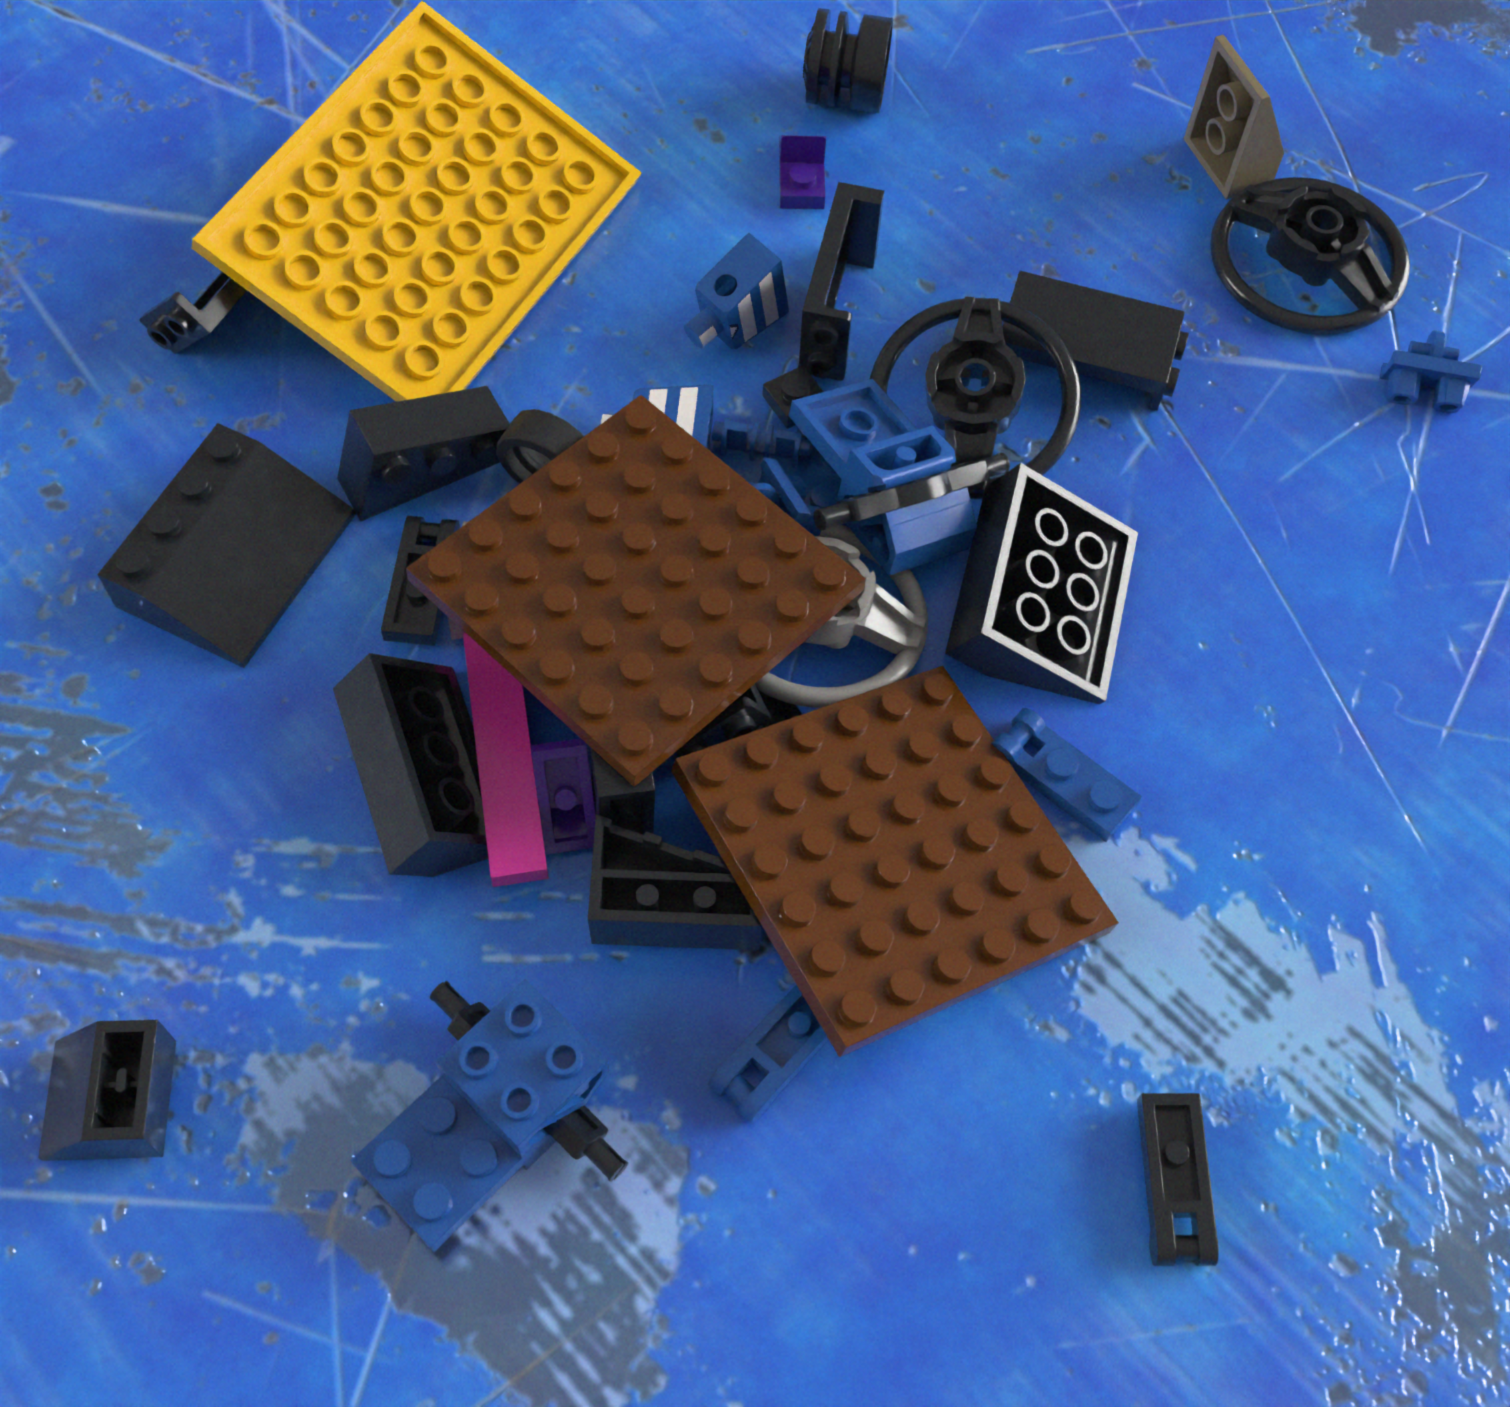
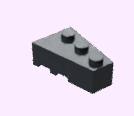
[337,386,510,522]
[588,814,762,950]

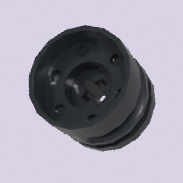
[803,8,893,113]

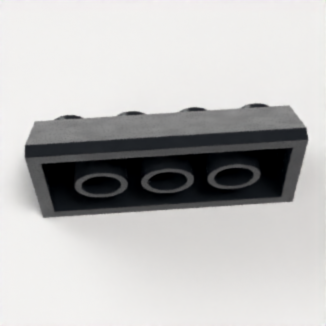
[333,653,489,877]

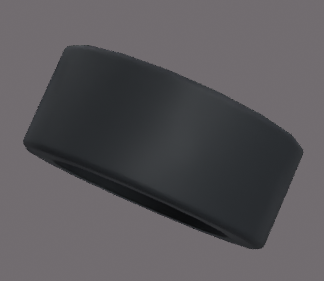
[496,409,584,484]

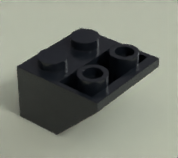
[38,1019,176,1161]

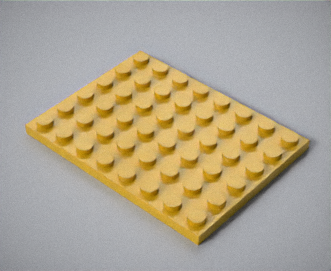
[191,1,642,402]

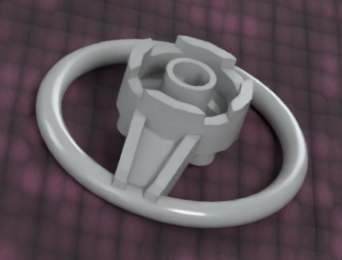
[755,525,928,708]

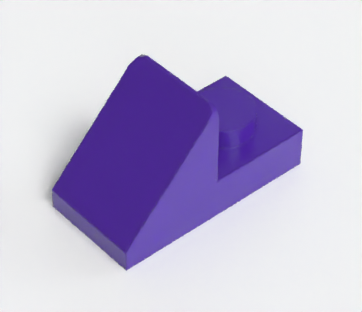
[779,135,826,209]
[530,738,596,855]

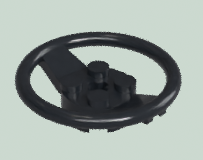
[1210,177,1410,335]
[870,297,1081,499]

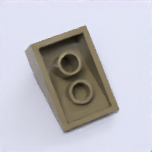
[1184,34,1284,200]

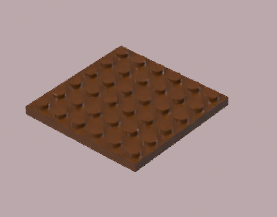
[406,395,866,787]
[671,665,1119,1057]

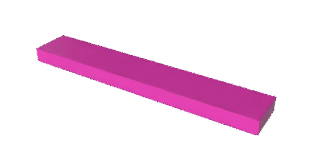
[463,633,549,887]

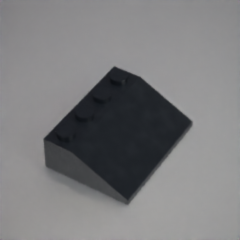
[97,423,356,668]
[945,463,1138,704]

